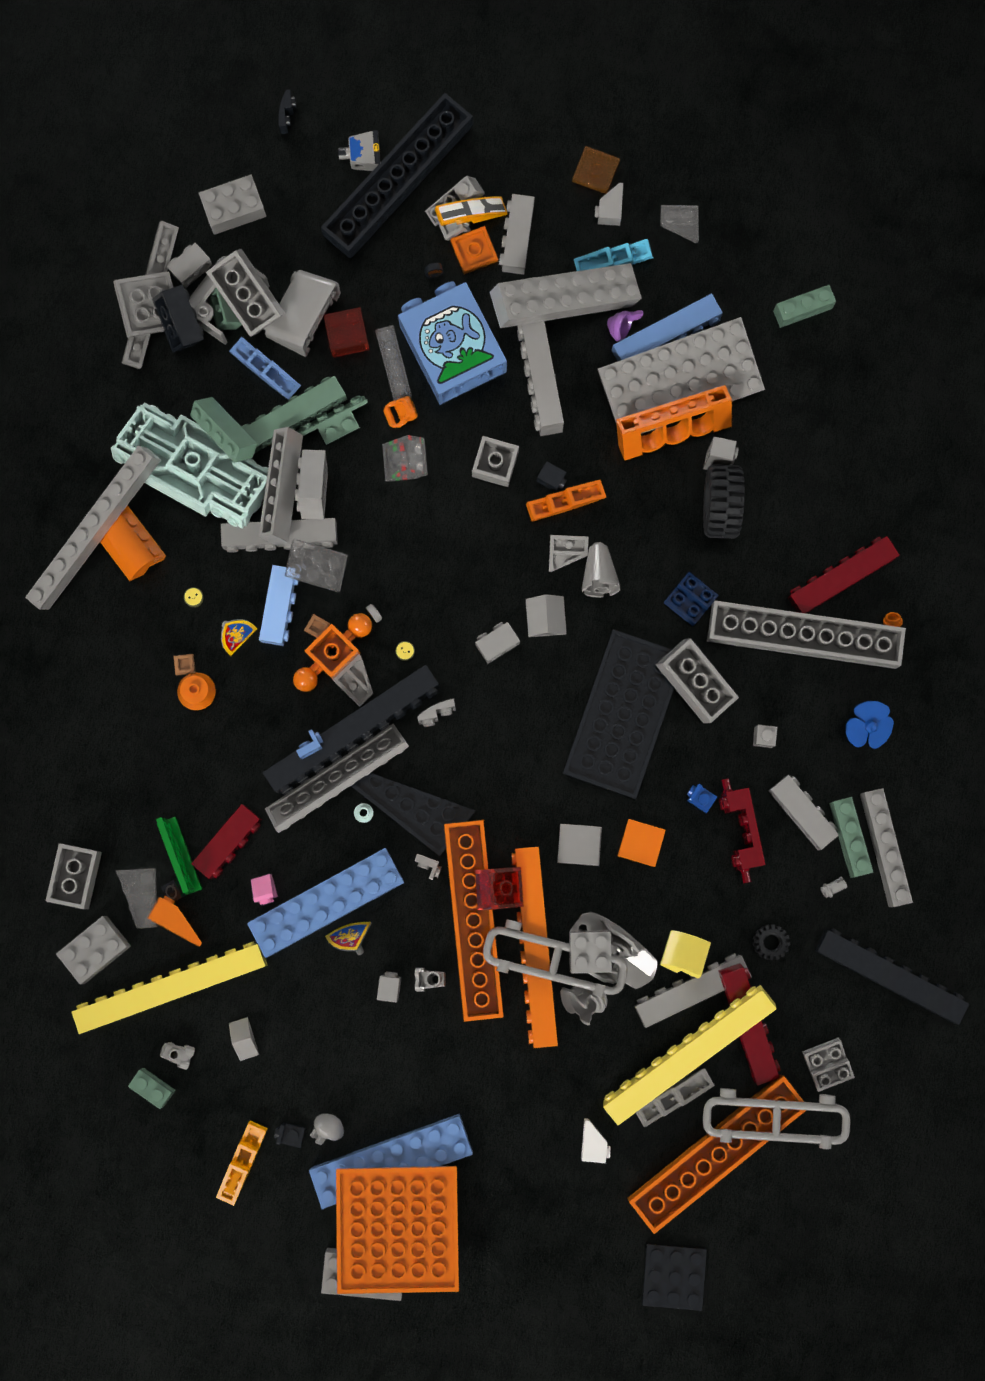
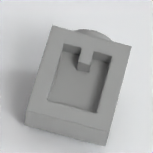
[438,222,471,241]
[415,854,442,880]

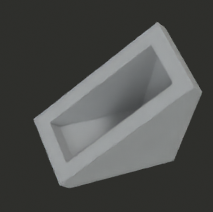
[229,1017,259,1061]

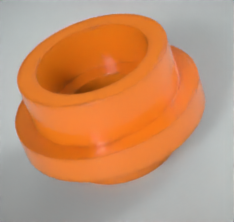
[883,612,903,627]

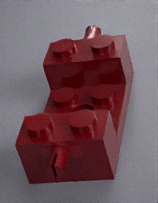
[719,778,765,883]

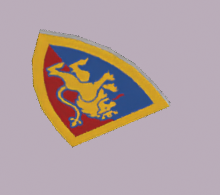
[221,619,257,656]

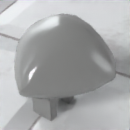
[310,1114,344,1145]

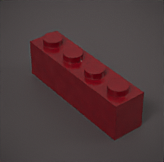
[191,804,262,879]

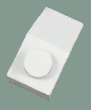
[581,1118,611,1163]

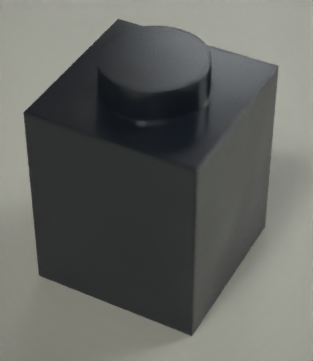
[537,462,568,493]

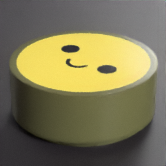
[184,587,204,607]
[396,641,415,661]

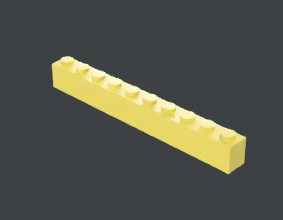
[72,941,268,1034]
[603,985,777,1125]

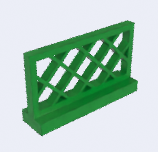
[156,817,203,896]

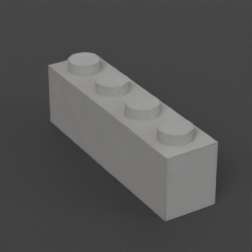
[499,194,535,275]
[768,775,839,850]

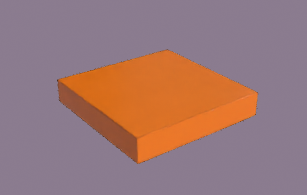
[450,226,498,274]
[618,819,666,867]

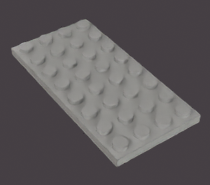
[597,317,765,434]

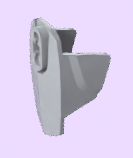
[570,912,657,989]

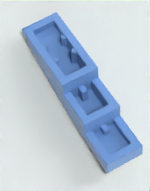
[229,337,301,400]

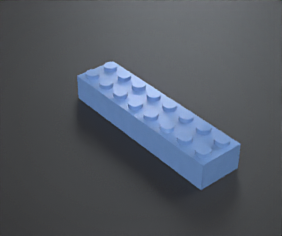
[247,848,405,958]
[309,1114,473,1209]

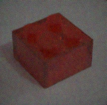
[324,307,369,357]
[475,867,524,910]

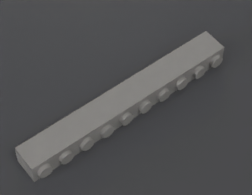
[25,446,161,610]

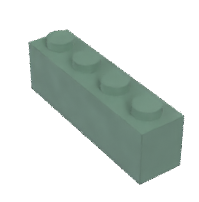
[190,397,257,463]
[829,797,873,878]

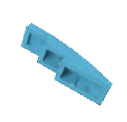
[574,239,653,271]

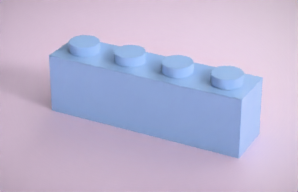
[259,565,299,646]

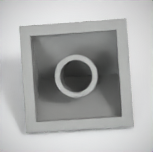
[526,595,566,637]

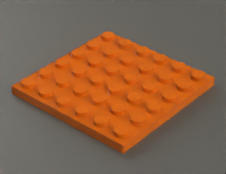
[336,1166,459,1294]

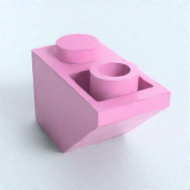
[251,874,278,905]

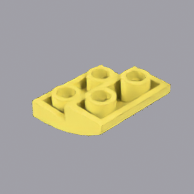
[660,930,711,979]

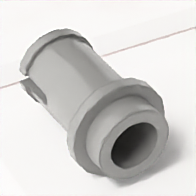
[821,877,847,898]

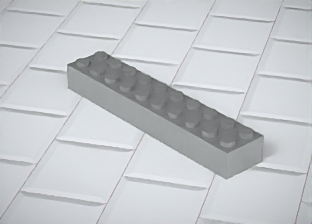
[707,601,906,669]

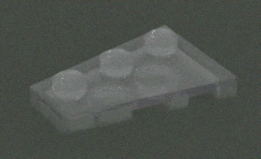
[116,869,158,928]

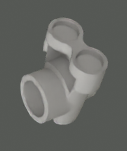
[415,968,446,992]
[160,1042,195,1070]

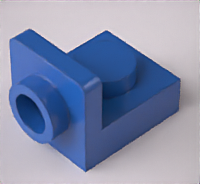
[687,784,717,813]

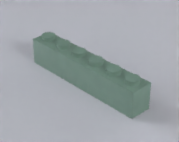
[241,376,347,454]

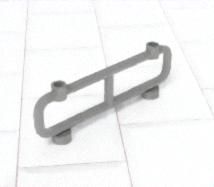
[483,920,627,998]
[703,1088,850,1149]

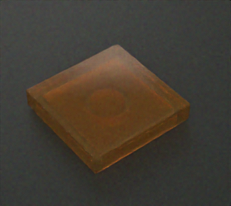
[572,146,620,194]

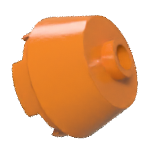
[177,672,216,710]

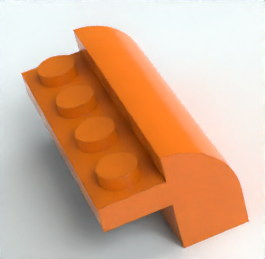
[100,505,166,581]

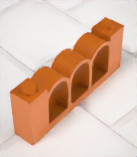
[616,385,732,460]

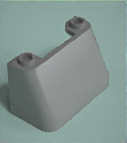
[264,270,341,357]

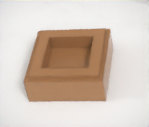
[304,614,330,638]
[174,654,195,676]

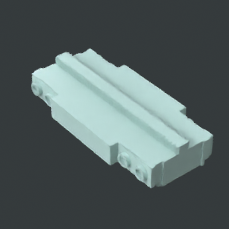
[111,402,268,529]

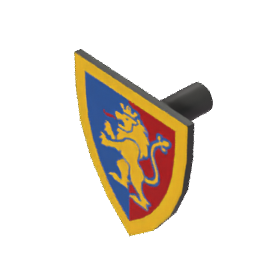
[325,922,372,955]

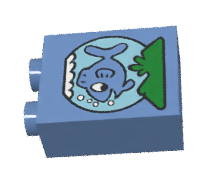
[398,281,507,404]

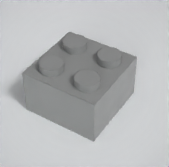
[472,436,519,487]
[569,931,612,973]

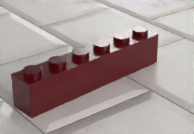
[788,536,899,614]
[718,963,780,1086]

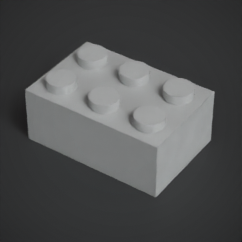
[199,174,266,235]
[295,450,328,520]
[46,843,102,909]
[56,916,131,985]

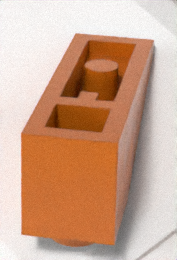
[147,896,202,946]

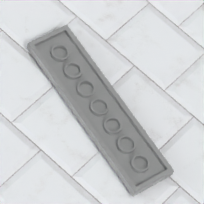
[265,724,409,833]

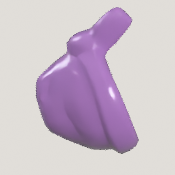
[607,310,643,342]

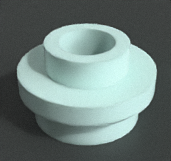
[354,803,373,823]

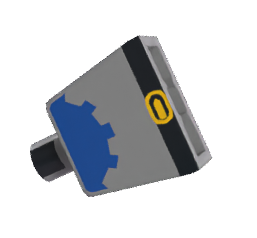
[338,130,381,171]

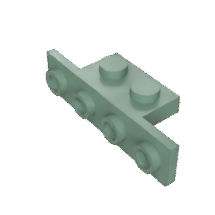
[297,395,368,445]

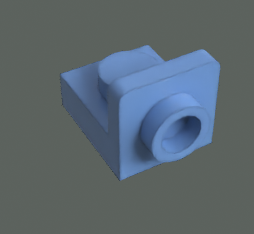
[296,729,323,759]

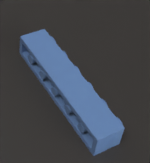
[612,294,723,361]

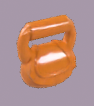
[383,396,418,428]

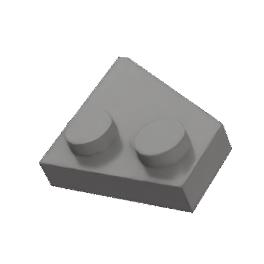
[549,535,589,572]

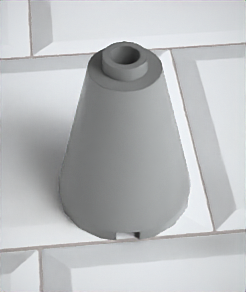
[582,542,620,597]

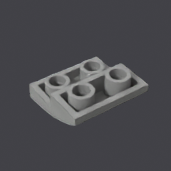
[417,699,456,727]
[557,824,602,866]
[802,1037,855,1092]

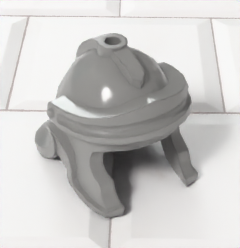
[560,986,608,1026]

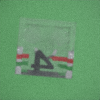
[382,435,428,481]

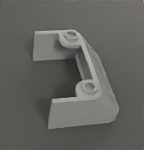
[189,256,270,345]

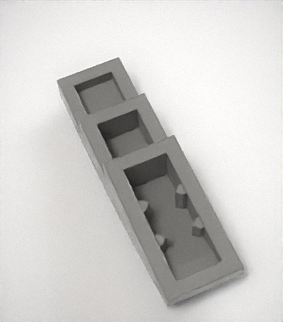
[636,1068,715,1127]

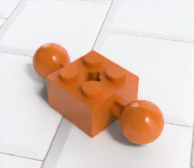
[293,613,372,692]

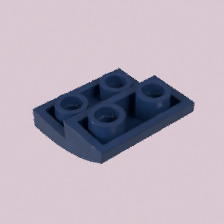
[664,572,719,626]

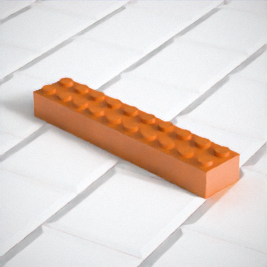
[444,820,503,1022]
[511,847,558,1048]
[627,1074,806,1234]

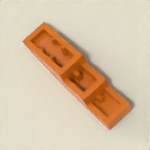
[526,480,606,521]

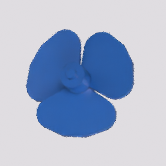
[846,701,894,749]

